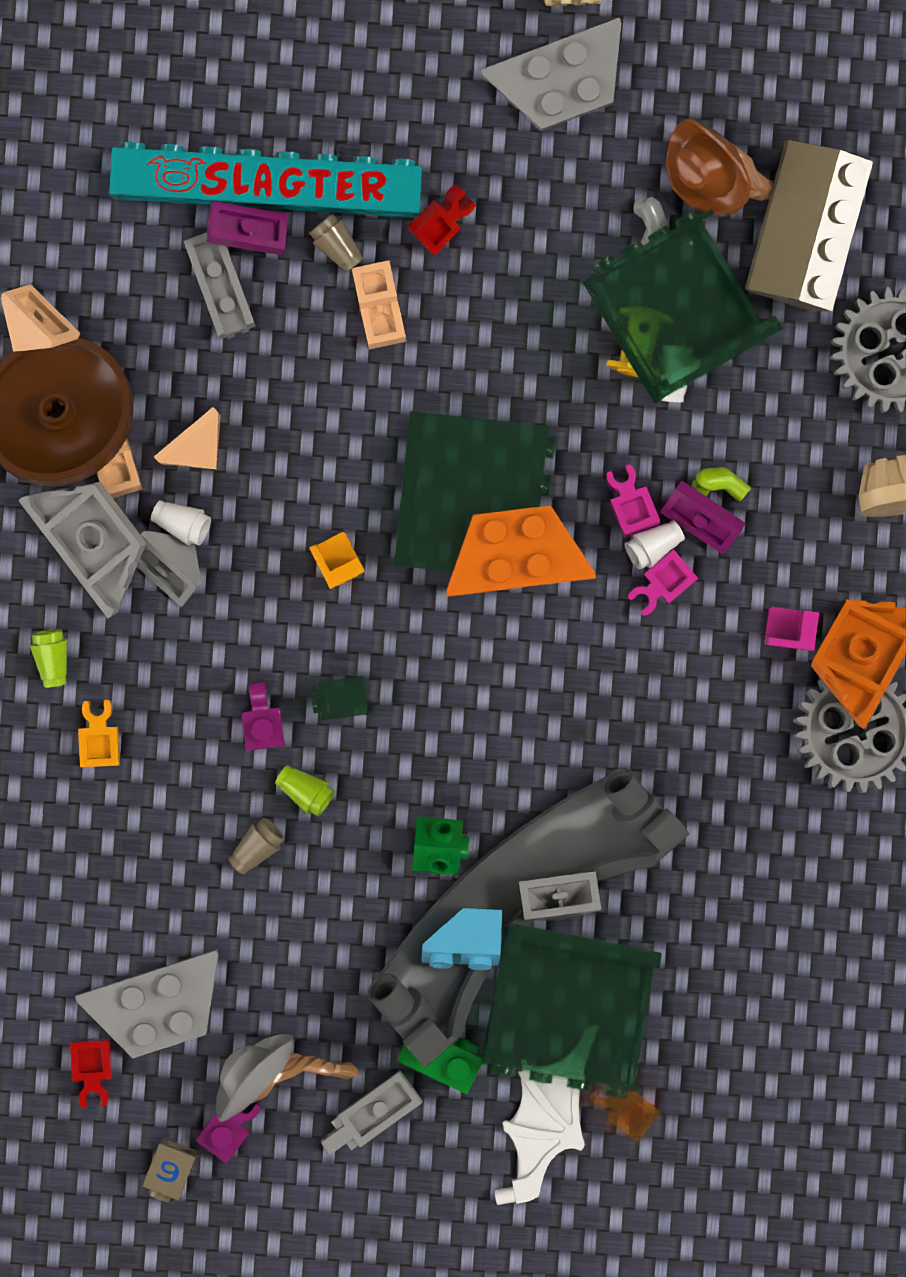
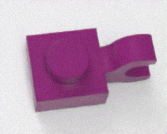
[241,682,285,751]

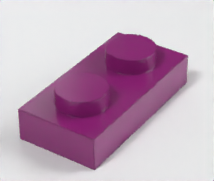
[206,201,288,255]
[660,480,746,555]

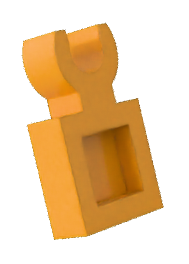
[78,700,120,767]

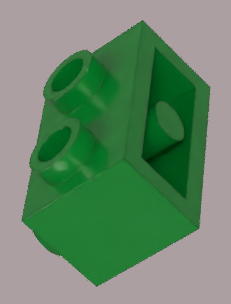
[397,1037,484,1095]

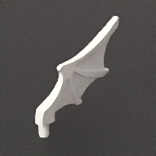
[494,1024,599,1205]

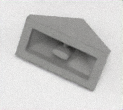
[137,531,202,607]
[519,871,601,921]

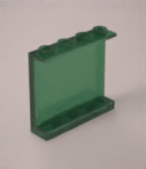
[582,209,783,404]
[394,411,555,572]
[481,923,662,1098]

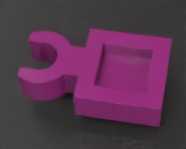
[196,1102,261,1164]

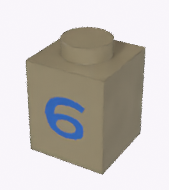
[142,1137,198,1202]

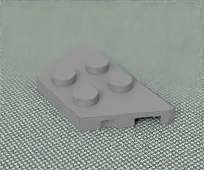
[481,18,621,131]
[18,481,146,618]
[75,949,219,1059]

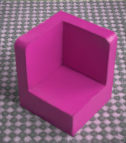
[764,607,819,651]

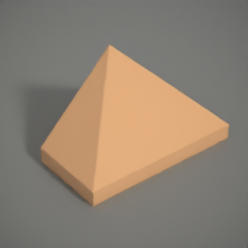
[1,284,80,352]
[154,407,221,469]

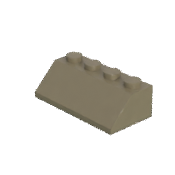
[745,140,873,312]

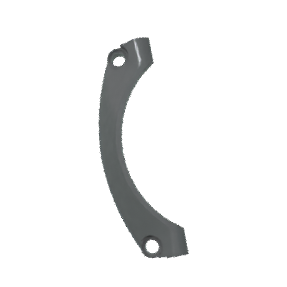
[367,768,690,1068]

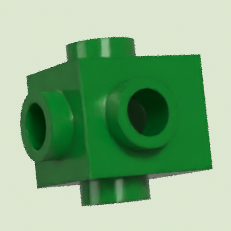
[412,816,469,875]

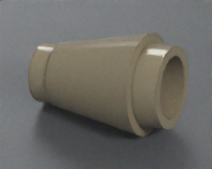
[309,213,363,272]
[228,818,285,875]

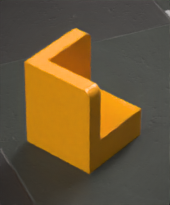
[309,532,365,590]

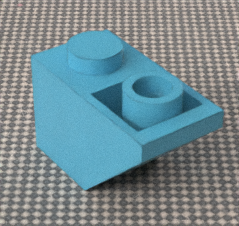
[421,908,502,970]

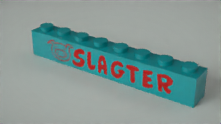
[109,142,422,218]

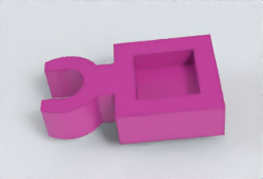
[606,464,660,538]
[627,549,698,616]

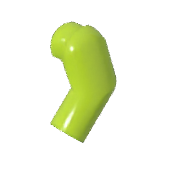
[692,467,751,502]

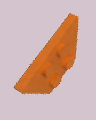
[446,505,596,597]
[811,600,906,729]

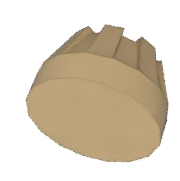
[859,455,906,517]

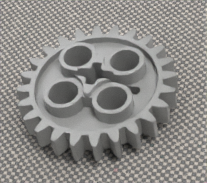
[830,287,906,413]
[793,679,906,794]

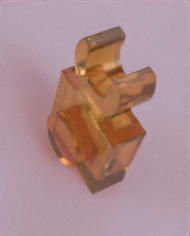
[590,1076,661,1143]

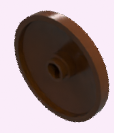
[0,338,133,486]

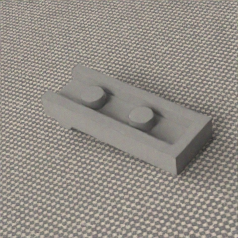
[184,233,256,339]

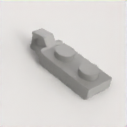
[320,1070,423,1155]

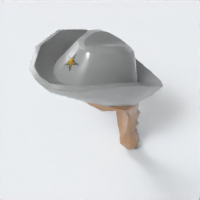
[216,1034,359,1122]

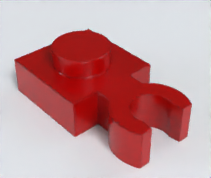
[407,184,476,256]
[70,1038,113,1108]

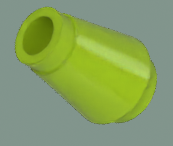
[29,629,67,688]
[275,765,335,817]

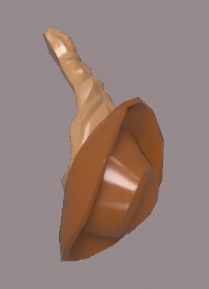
[666,118,774,215]

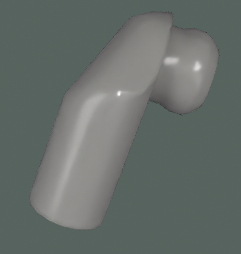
[633,196,668,255]

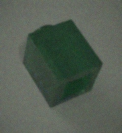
[311,676,369,721]

